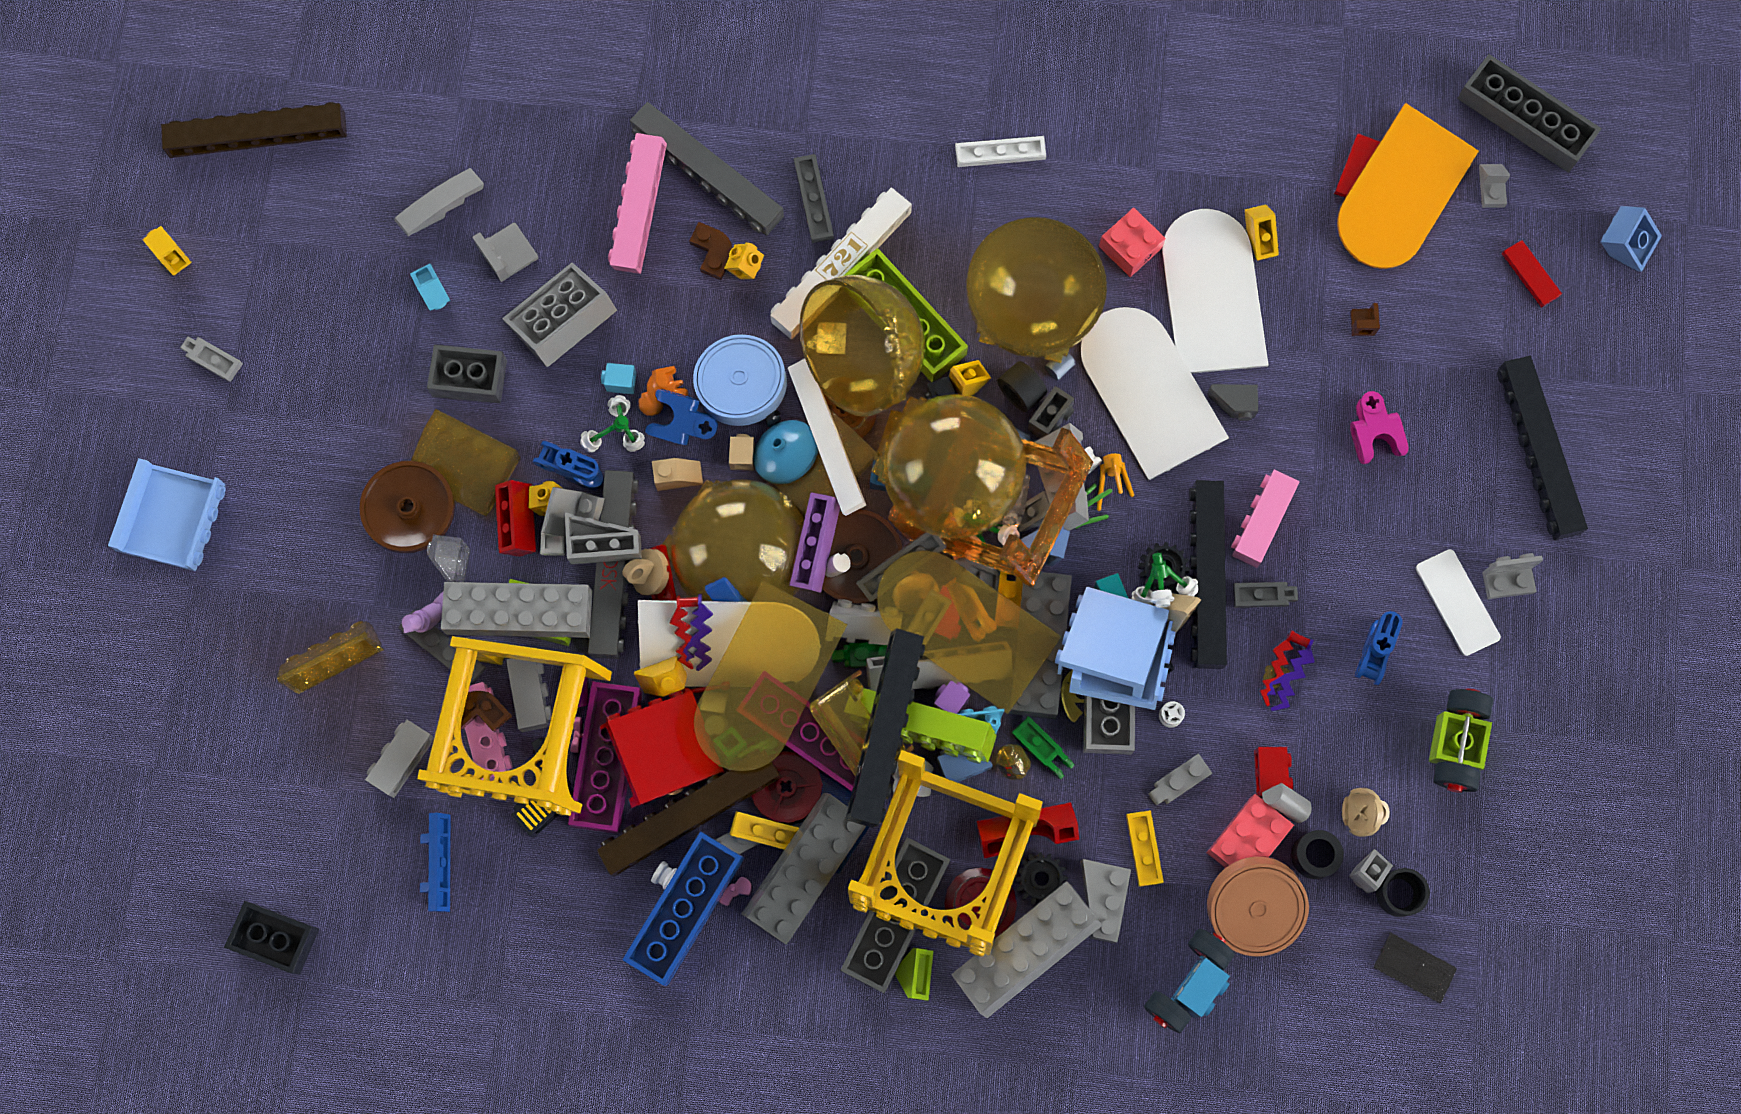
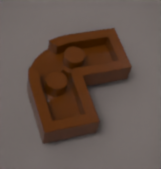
[689,222,732,280]
[461,691,512,732]

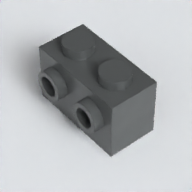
[1028,386,1075,439]

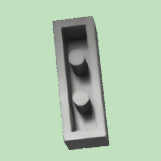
[506,659,552,732]
[365,720,434,798]

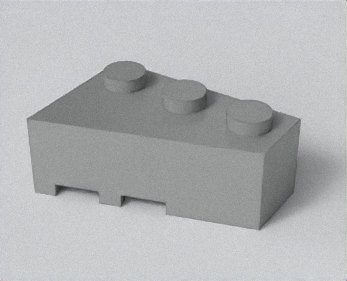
[565,512,642,565]
[825,599,904,645]
[1080,859,1131,944]

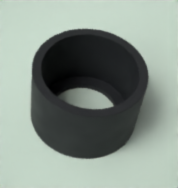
[997,361,1047,412]
[1291,830,1344,879]
[1376,868,1430,917]

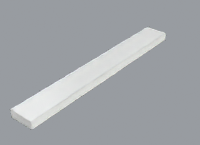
[788,357,866,516]

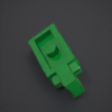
[832,642,887,668]

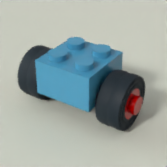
[1144,928,1235,1033]

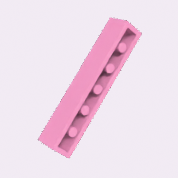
[608,133,667,274]

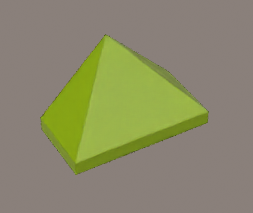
[895,948,933,1000]

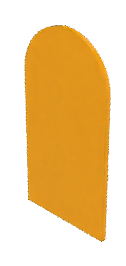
[1337,103,1479,269]

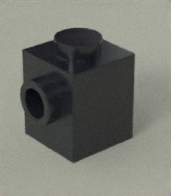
[924,376,957,413]

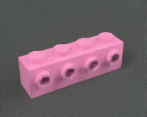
[1231,469,1300,568]
[465,682,513,781]

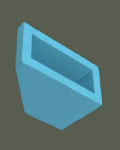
[410,264,450,311]

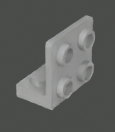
[472,223,539,282]
[542,487,605,536]
[1482,553,1543,599]

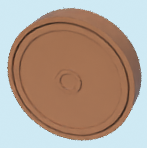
[1207,857,1309,956]

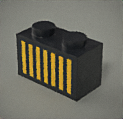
[511,800,560,838]

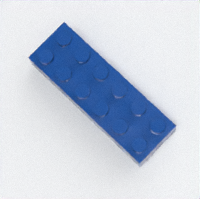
[622,831,745,986]

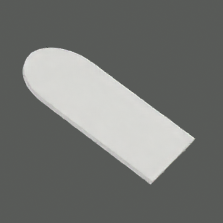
[1162,209,1268,373]
[1081,307,1229,481]
[638,600,821,688]

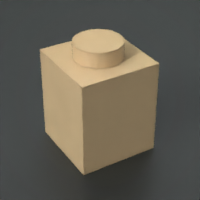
[729,434,755,471]

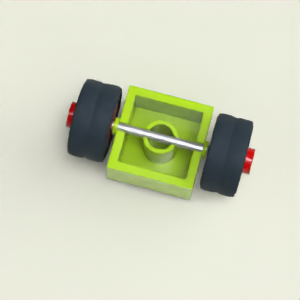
[1429,689,1494,793]

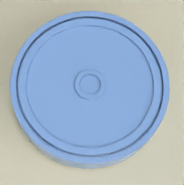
[693,335,787,426]

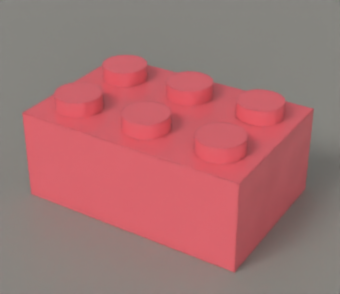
[1206,794,1294,868]

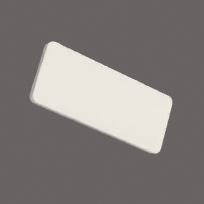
[1416,549,1501,656]

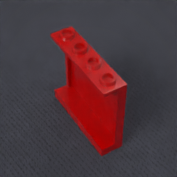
[600,690,724,808]

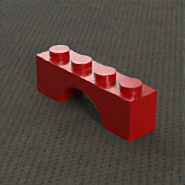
[976,802,1079,859]

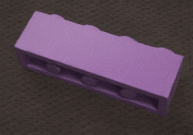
[790,492,840,593]

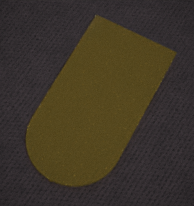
[877,551,1061,714]
[694,581,848,771]

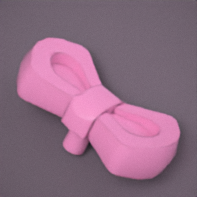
[570,717,583,753]
[719,877,752,906]

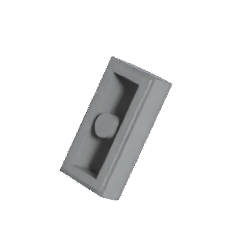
[1262,783,1312,823]

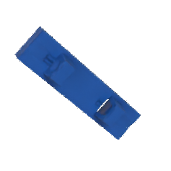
[420,813,451,912]

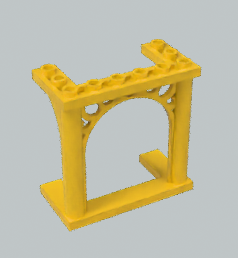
[417,636,612,816]
[848,750,1043,957]

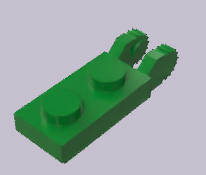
[1011,716,1075,779]

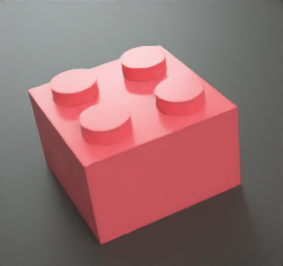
[1099,207,1166,277]

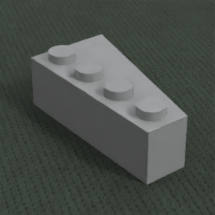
[1030,423,1089,531]

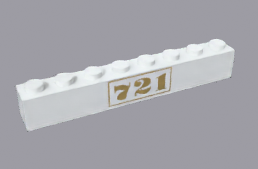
[770,187,912,340]

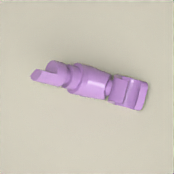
[402,591,444,633]

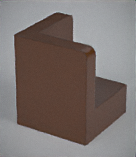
[1350,303,1380,336]

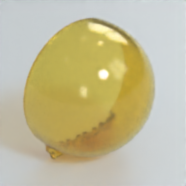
[966,217,1107,363]
[800,275,925,417]
[871,394,1026,538]
[662,479,804,604]

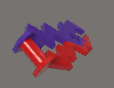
[670,594,713,671]
[1259,630,1315,712]

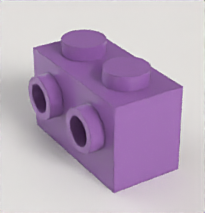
[933,681,971,714]

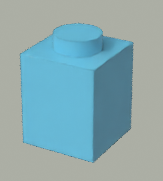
[601,363,637,394]

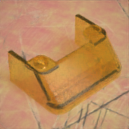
[809,670,915,776]

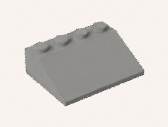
[502,263,617,367]

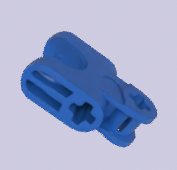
[645,389,718,445]
[532,441,604,490]
[1355,611,1403,686]

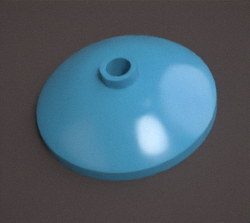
[754,420,818,484]

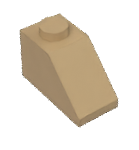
[652,458,703,491]
[1155,593,1201,634]

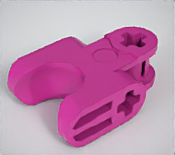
[1350,391,1408,464]

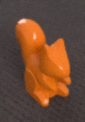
[638,366,689,416]

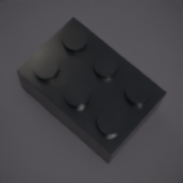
[224,901,320,975]

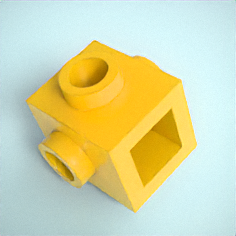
[725,242,764,279]
[529,481,562,516]

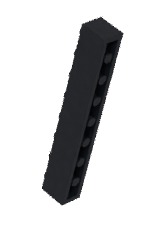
[1497,355,1588,541]
[1189,480,1227,669]
[845,628,925,828]

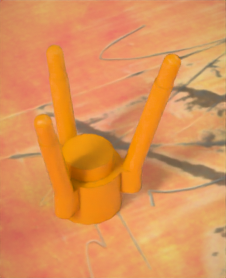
[1096,453,1134,511]

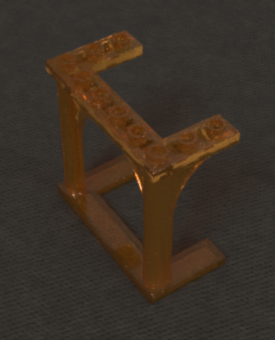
[888,396,1094,587]

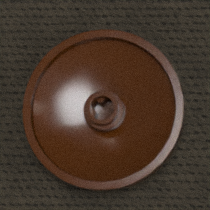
[359,461,455,553]
[822,509,902,603]

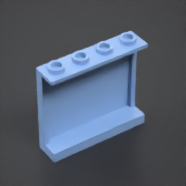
[108,458,226,571]
[1055,587,1169,698]
[1069,620,1176,710]

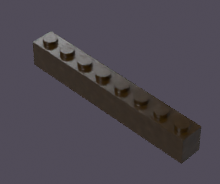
[161,102,347,158]
[597,750,782,877]

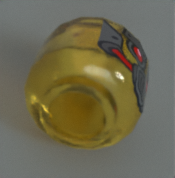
[995,744,1031,780]

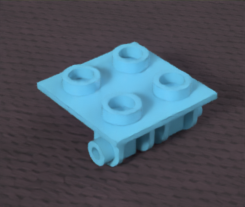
[959,706,1004,733]

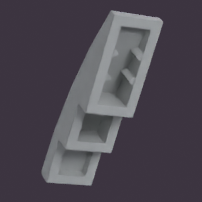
[394,168,484,236]

